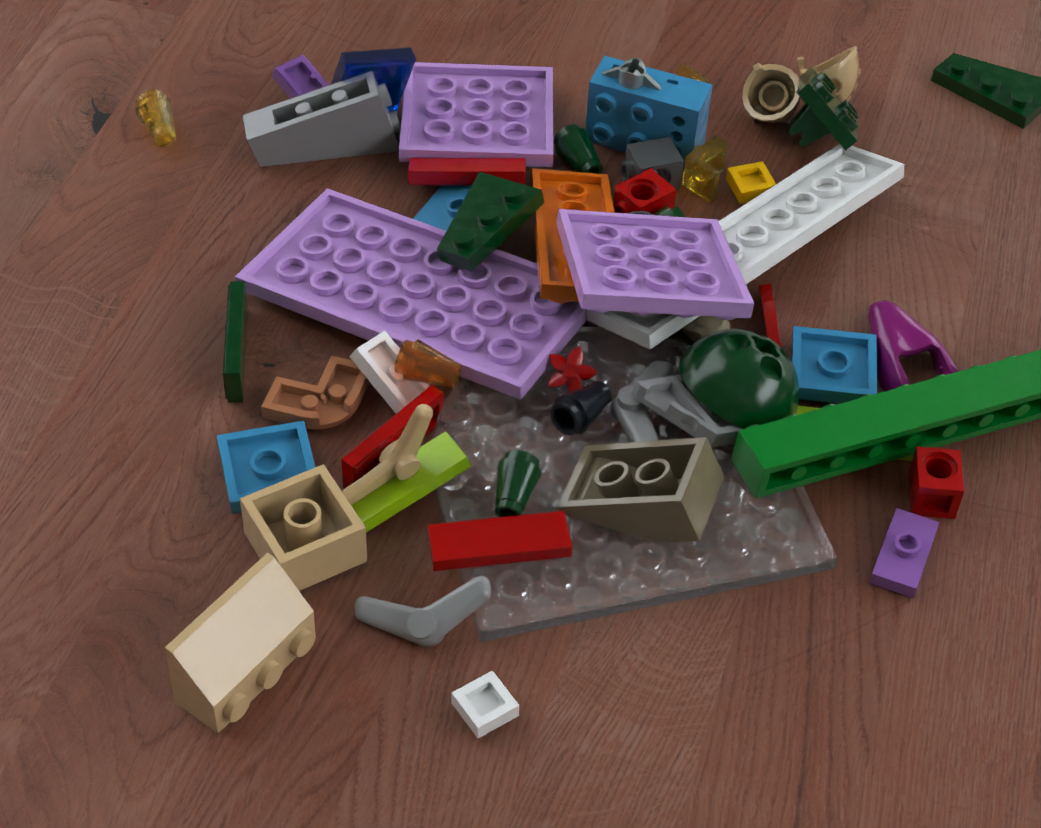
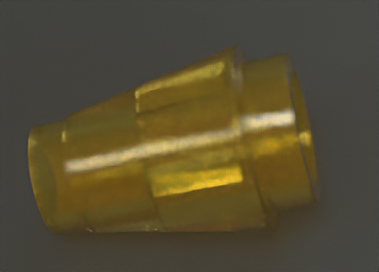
[134,89,176,146]

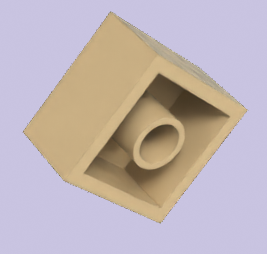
[240,464,367,591]

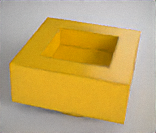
[726,161,776,204]

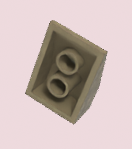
[557,437,724,543]

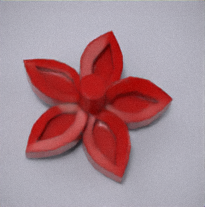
[547,346,598,392]

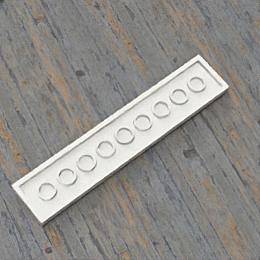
[587,144,905,349]

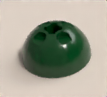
[679,329,800,429]

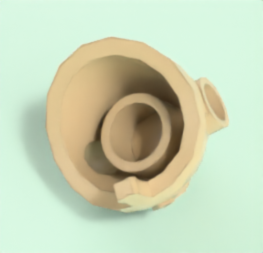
[797,46,861,102]
[742,63,801,123]

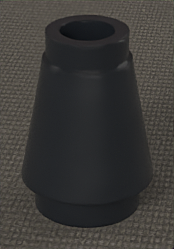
[550,381,612,435]

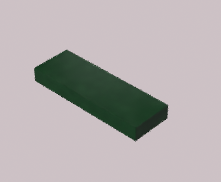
[222,281,248,402]

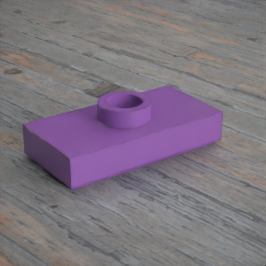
[272,54,329,99]
[869,508,940,598]

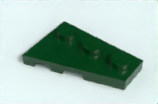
[931,53,1041,129]
[437,172,545,272]

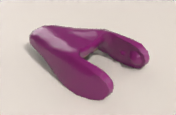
[868,300,959,391]

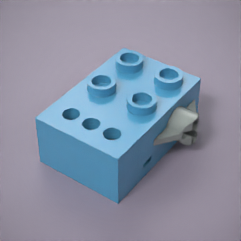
[586,56,713,171]

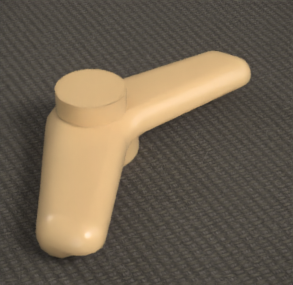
[342,404,433,505]

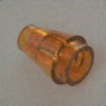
[394,339,462,388]

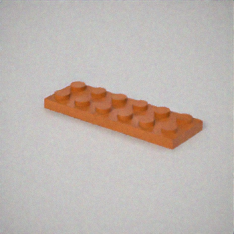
[530,168,614,304]

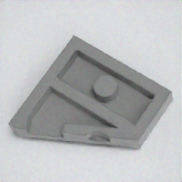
[631,375,743,447]

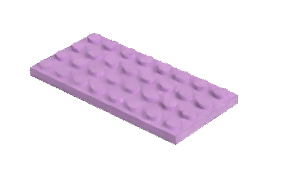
[235,188,587,400]

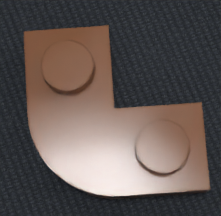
[261,356,370,430]

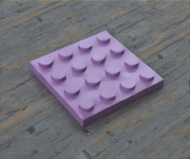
[399,62,553,168]
[556,209,754,320]

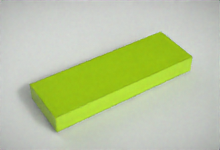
[351,431,471,533]

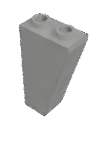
[243,71,401,167]

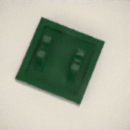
[789,67,860,151]

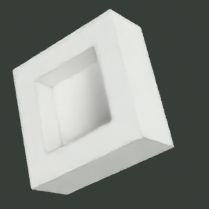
[451,670,520,738]

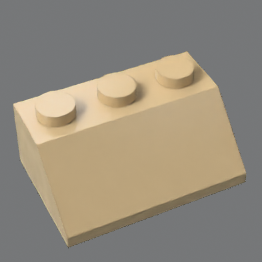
[165,553,316,734]

